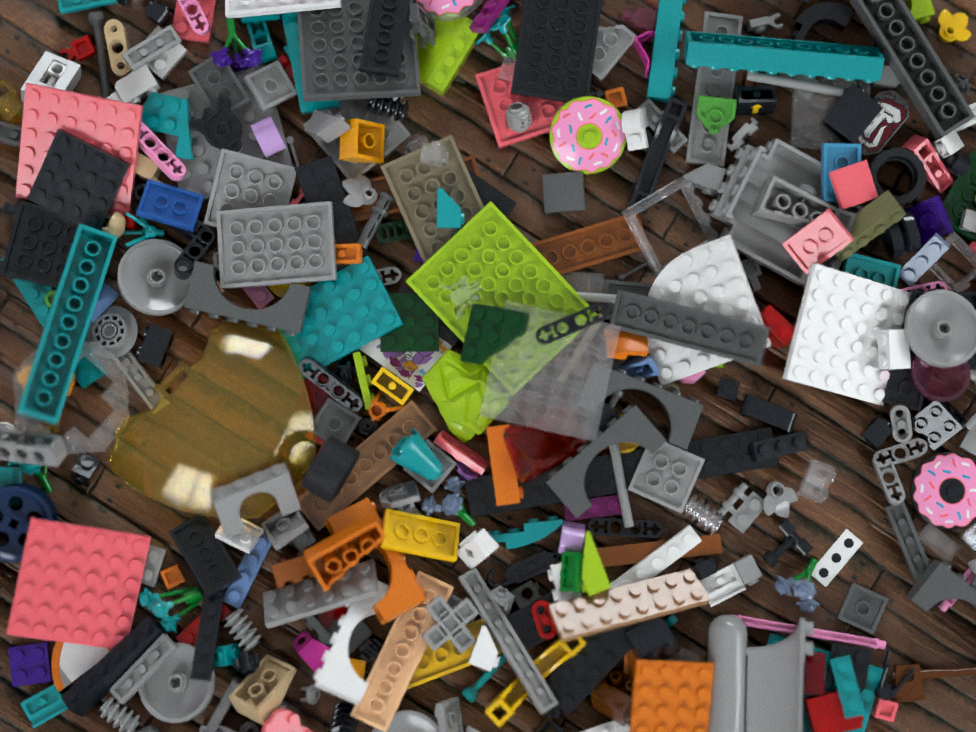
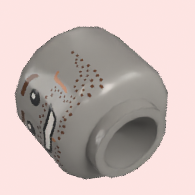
[505,102,532,133]

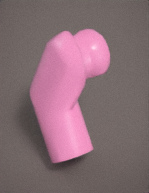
[679,370,706,384]

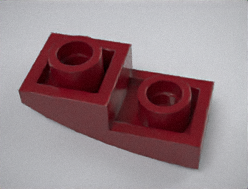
[804,652,826,695]

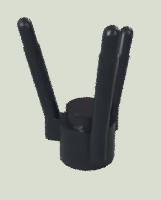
[874,650,915,701]

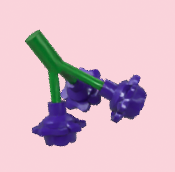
[210,19,263,71]

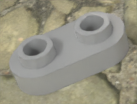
[889,403,912,443]

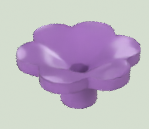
[457,462,479,480]

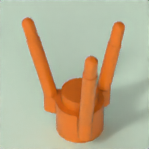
[369,390,406,422]

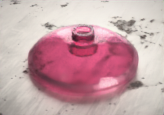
[912,356,971,402]

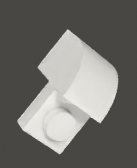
[622,107,649,151]

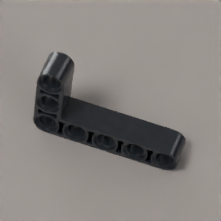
[134,184,215,280]

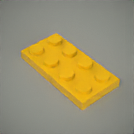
[380,508,460,562]

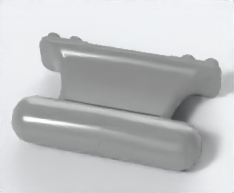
[707,614,814,732]

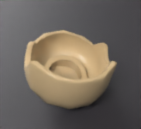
[102,211,126,239]

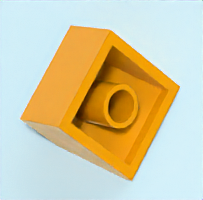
[339,118,385,163]

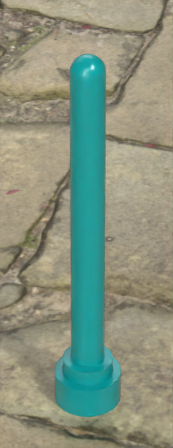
[461,653,507,703]

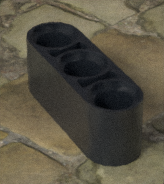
[739,394,798,433]

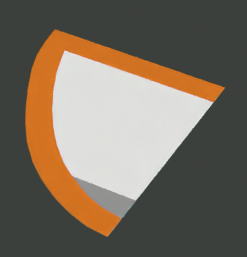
[51,641,112,692]

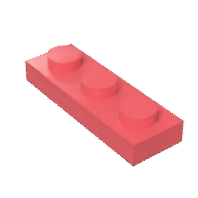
[433,429,490,475]

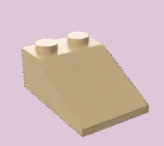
[229,654,297,725]

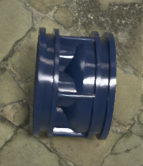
[0,483,58,563]

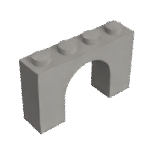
[209,462,301,538]

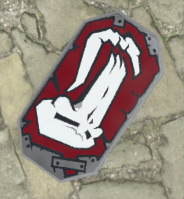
[854,90,909,156]

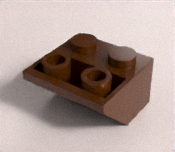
[590,667,633,727]

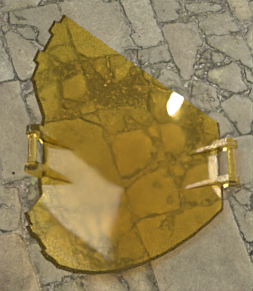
[109,319,316,518]

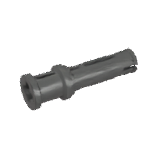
[355,191,395,250]

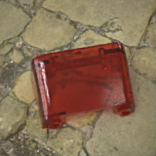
[503,401,591,484]

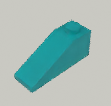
[246,21,277,65]

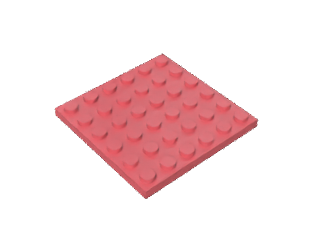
[15,83,143,217]
[6,517,151,649]

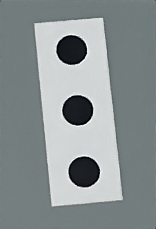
[811,529,863,587]

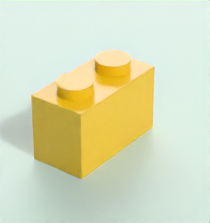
[371,367,415,406]

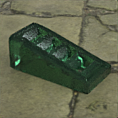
[376,219,412,246]

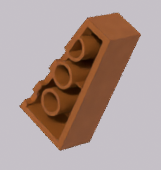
[271,551,316,588]

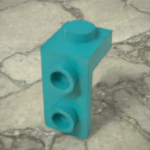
[213,642,241,667]

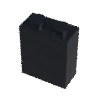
[820,84,883,144]

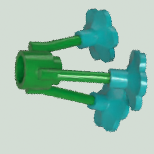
[475,5,518,63]

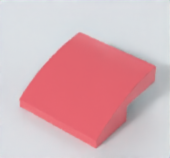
[828,160,878,209]

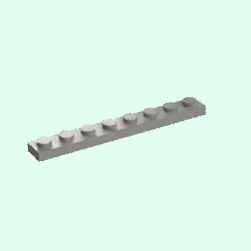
[458,567,559,715]

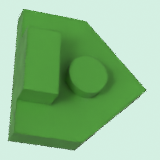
[696,95,737,136]

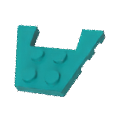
[138,92,194,161]

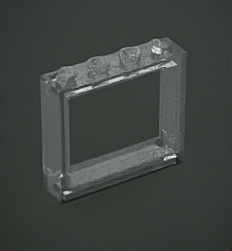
[621,176,719,278]

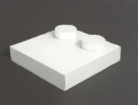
[145,26,188,80]

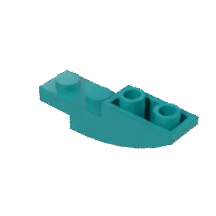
[489,516,563,549]

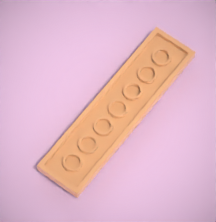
[350,571,455,732]

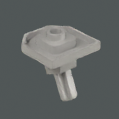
[379,480,424,516]

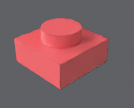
[873,697,899,722]

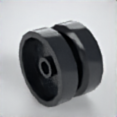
[880,210,921,258]

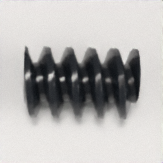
[366,97,409,124]
[330,701,357,732]

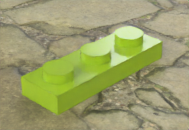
[352,352,375,411]

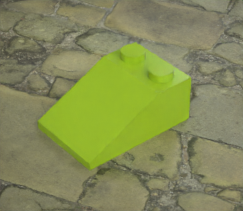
[580,530,611,596]

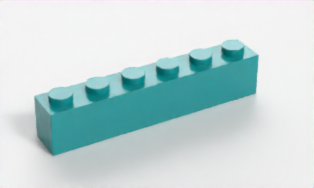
[646,0,687,103]

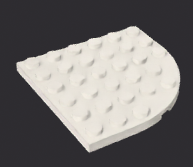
[647,234,772,386]

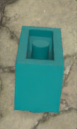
[437,188,465,229]

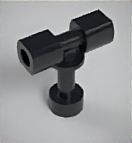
[762,519,813,568]

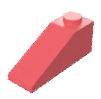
[901,135,954,194]

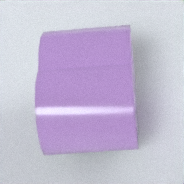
[251,116,286,158]
[558,520,585,554]

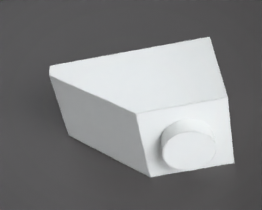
[469,624,500,672]

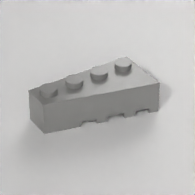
[751,176,837,227]

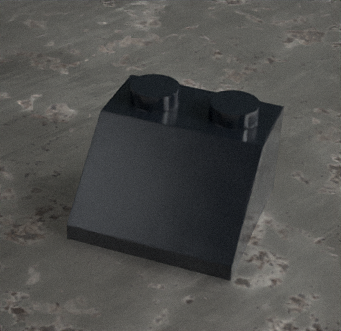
[624,616,680,660]

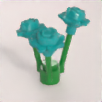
[139,586,203,633]

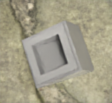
[959,209,976,233]

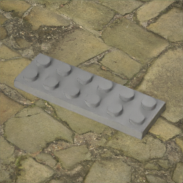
[263,559,379,629]

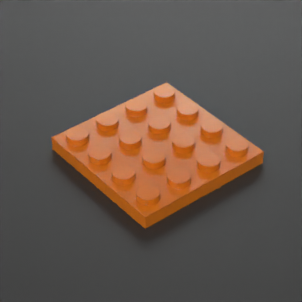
[629,659,714,732]

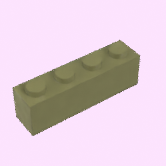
[835,190,906,262]

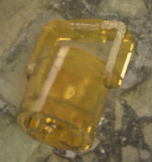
[0,80,24,125]

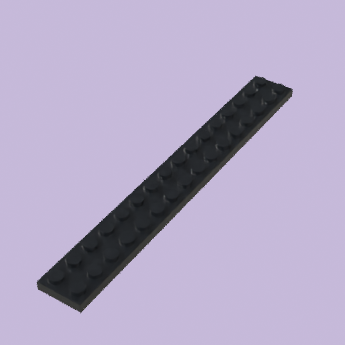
[465,427,778,518]

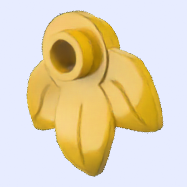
[938,9,972,43]

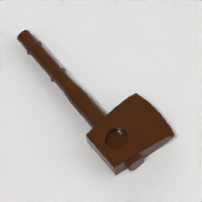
[891,663,976,702]

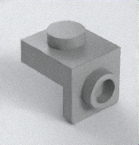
[488,585,515,616]

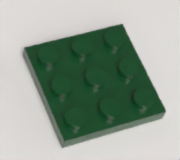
[380,293,439,352]

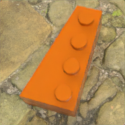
[486,424,524,506]
[303,513,386,592]

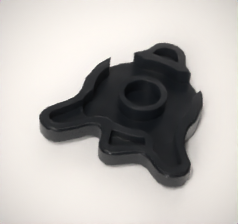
[189,95,243,152]

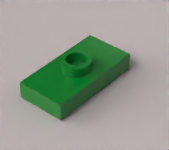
[559,551,583,593]

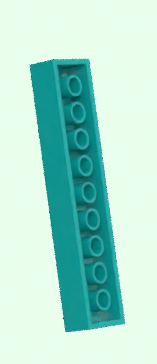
[683,31,885,83]
[16,224,118,425]

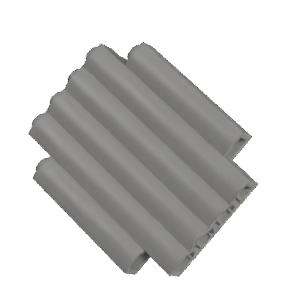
[708,138,863,286]

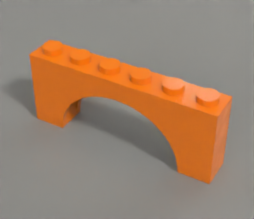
[325,497,426,625]

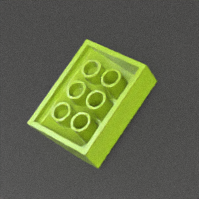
[416,11,482,97]

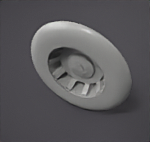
[86,306,138,359]

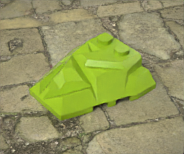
[422,349,512,443]

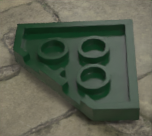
[460,303,530,365]

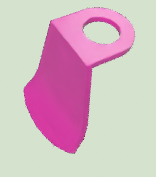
[634,30,655,79]
[293,631,331,673]

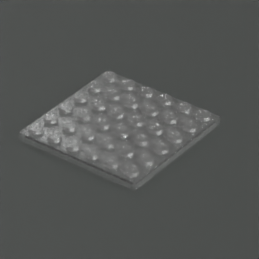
[479,300,621,442]

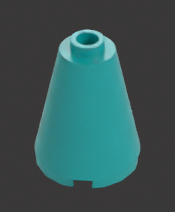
[389,428,443,481]

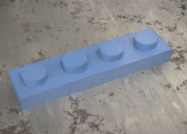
[224,533,272,609]

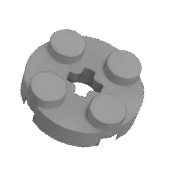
[726,117,759,151]

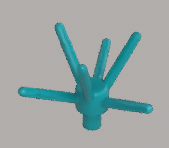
[122,208,164,247]

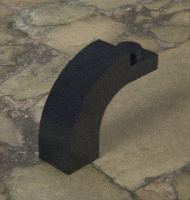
[790,2,855,41]

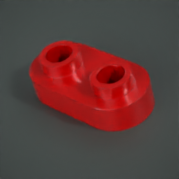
[531,600,557,639]

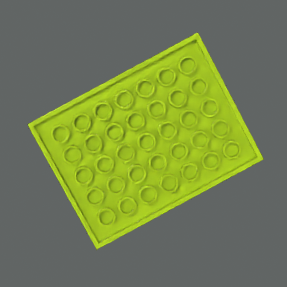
[405,201,598,395]

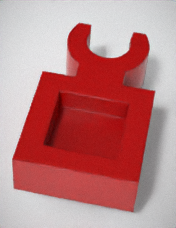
[59,35,97,62]

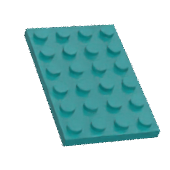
[277,255,404,379]

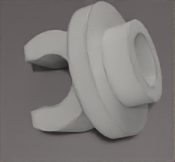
[300,685,321,705]

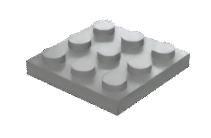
[627,442,705,514]

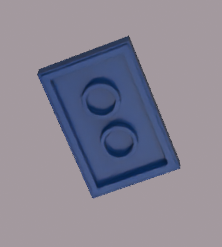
[136,179,204,232]

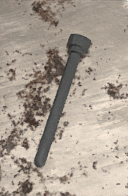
[88,12,110,98]

